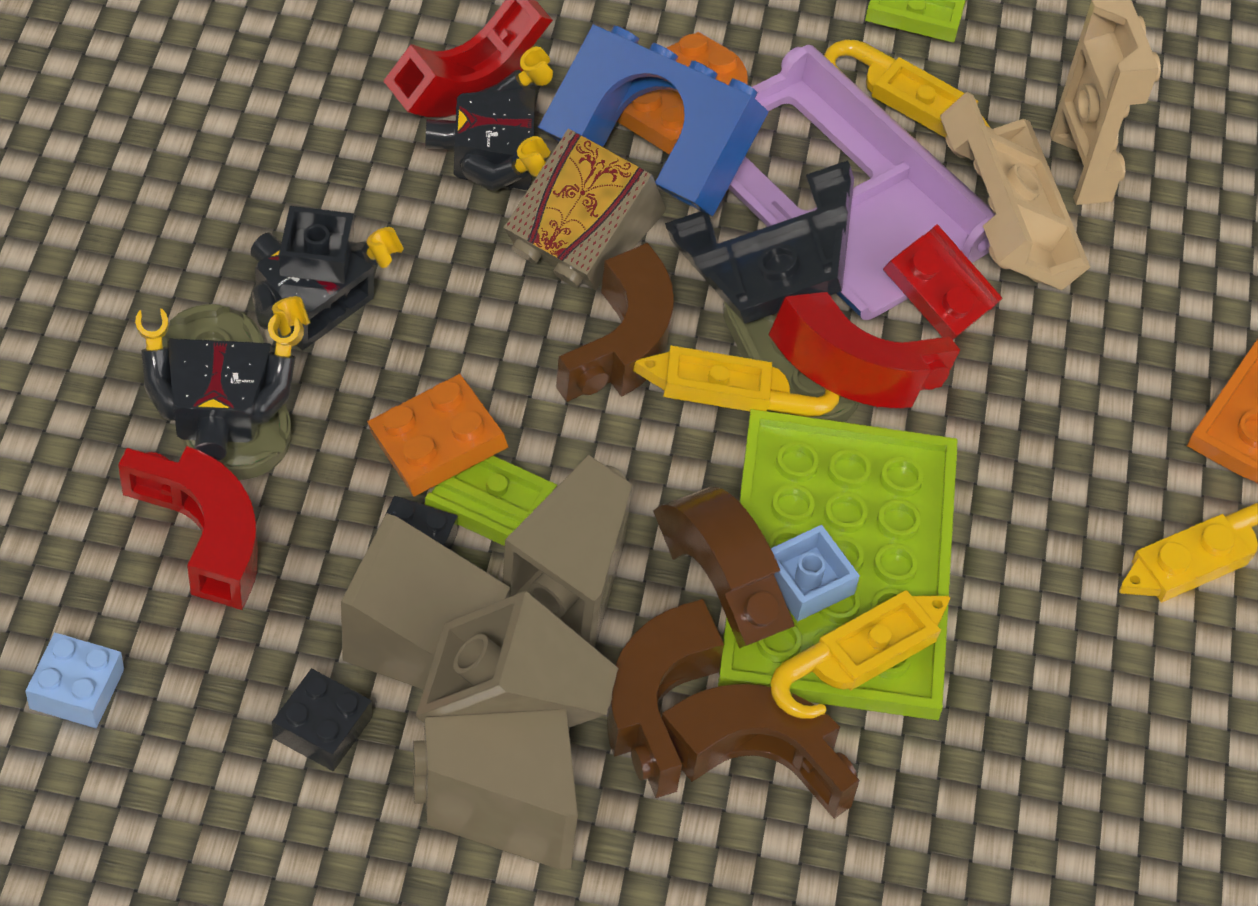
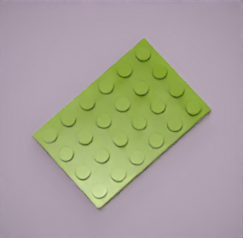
[718,409,958,721]

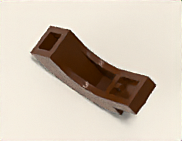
[556,242,674,402]
[653,487,795,649]
[607,599,724,798]
[662,684,860,819]

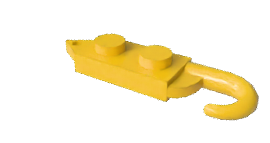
[824,39,990,138]
[633,345,840,417]
[1119,503,1258,603]
[770,590,950,719]

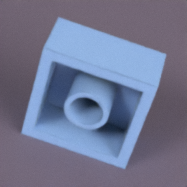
[771,525,860,622]
[25,632,124,729]

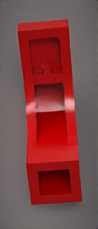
[383,0,553,118]
[768,292,960,408]
[118,446,258,610]

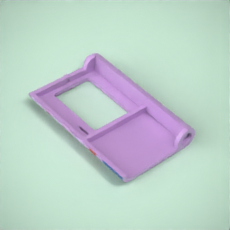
[728,45,996,320]

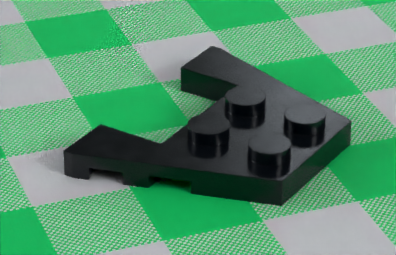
[665,160,854,324]

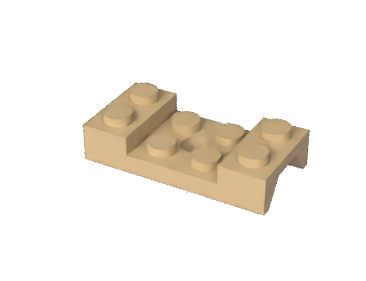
[1050,0,1161,205]
[940,92,1090,290]

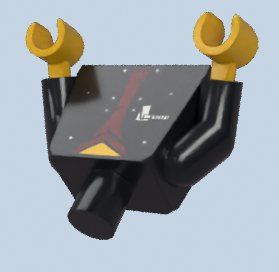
[425,46,553,191]
[250,227,404,351]
[135,308,304,461]

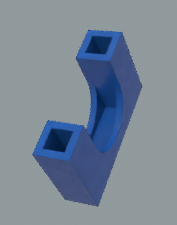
[538,24,769,217]

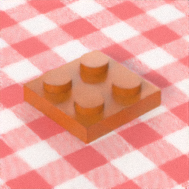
[367,374,508,497]

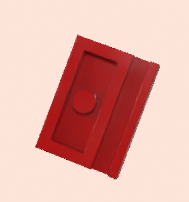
[883,224,1003,340]

